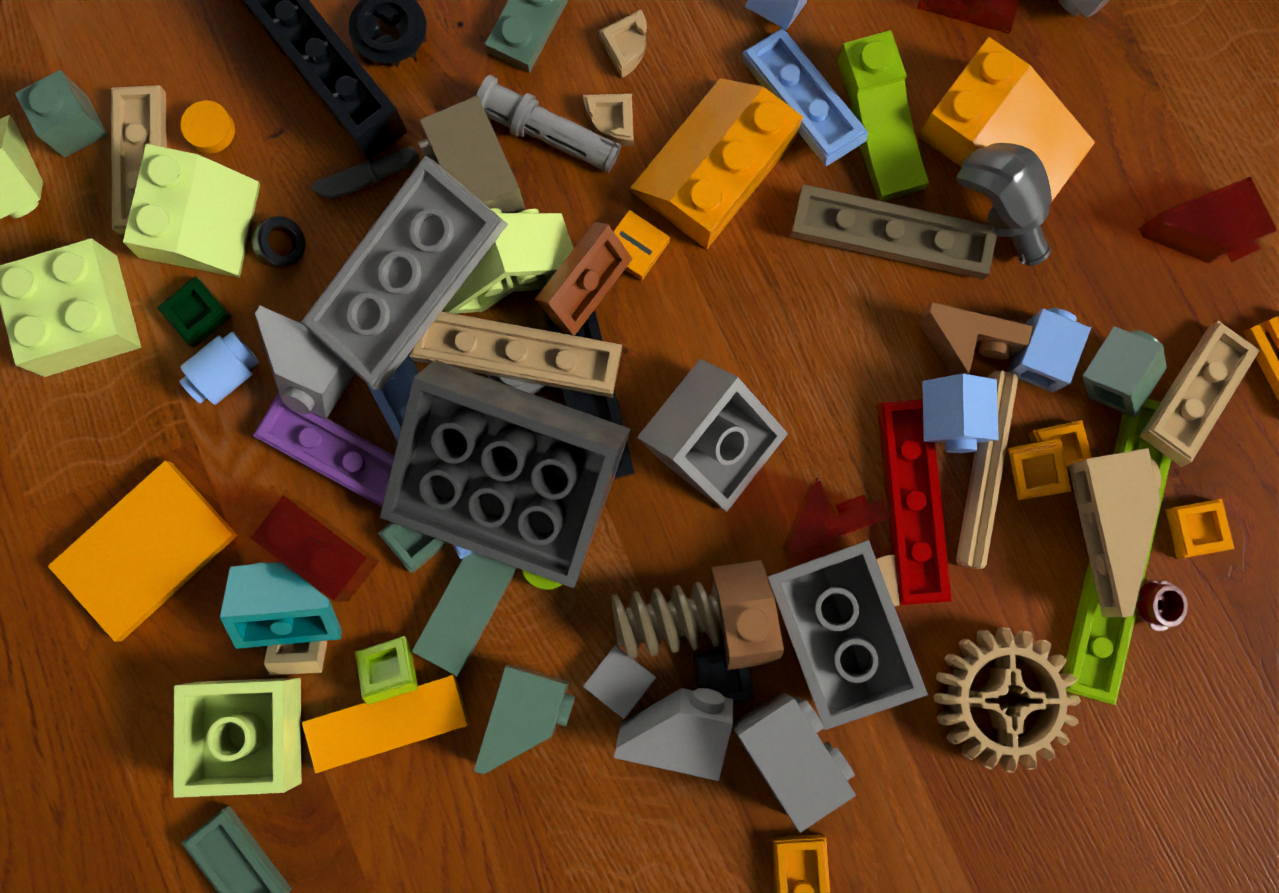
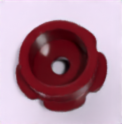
[1136,580,1188,631]

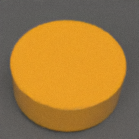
[180,100,235,154]

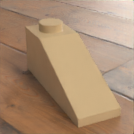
[1068,448,1161,617]

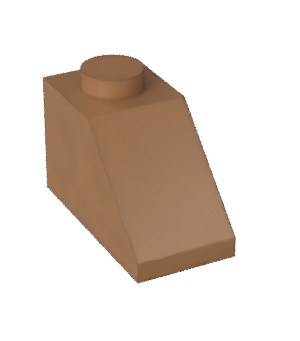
[711,560,784,670]

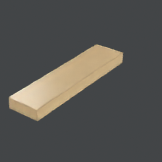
[409,311,622,398]

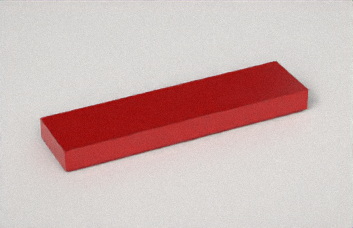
[877,399,952,605]

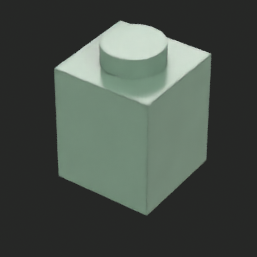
[15,70,108,158]
[1082,326,1167,418]

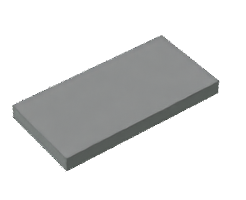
[301,156,508,390]

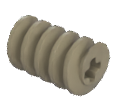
[611,580,722,659]

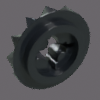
[349,0,427,67]

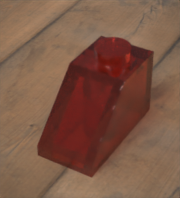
[1139,176,1277,263]

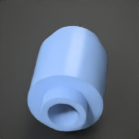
[179,331,260,405]

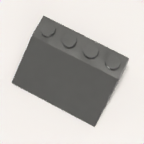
[380,360,630,588]

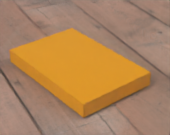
[48,460,238,642]

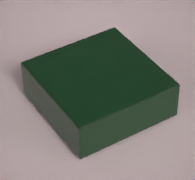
[156,276,232,348]

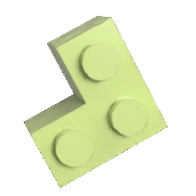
[443,208,574,314]

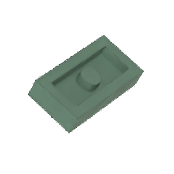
[485,0,568,73]

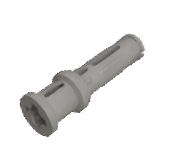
[476,75,622,174]

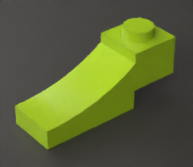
[837,30,929,201]

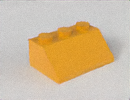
[630,78,804,250]

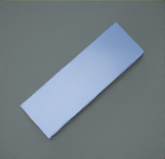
[742,28,868,167]

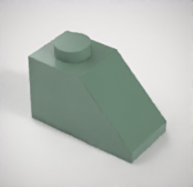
[474,664,575,774]

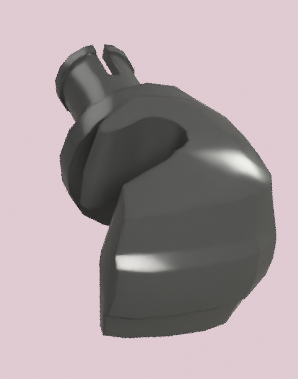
[956,142,1052,266]

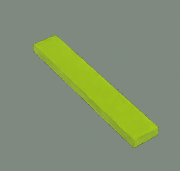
[1063,399,1171,705]

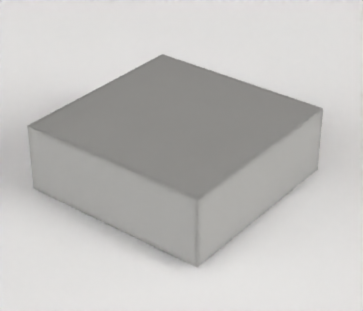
[583,644,656,719]

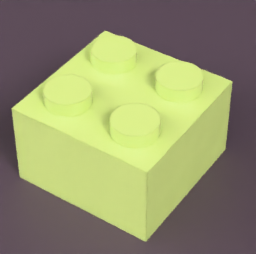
[0,238,142,377]
[173,677,302,798]

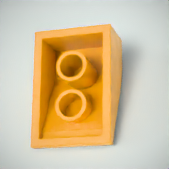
[917,37,1095,201]

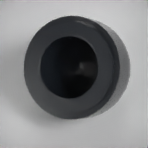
[251,216,305,268]

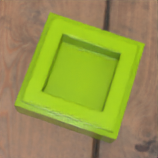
[355,636,418,705]

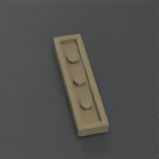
[790,184,997,280]

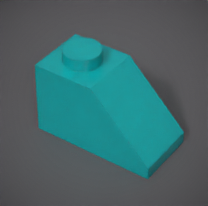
[220,562,342,649]

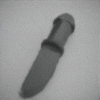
[311,147,420,199]

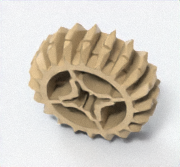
[933,627,1081,773]

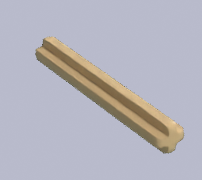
[956,371,1018,569]

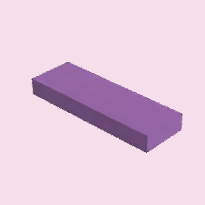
[253,393,394,507]

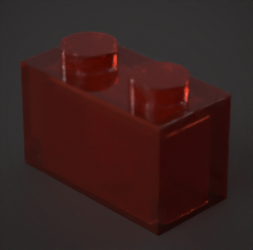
[250,495,380,602]

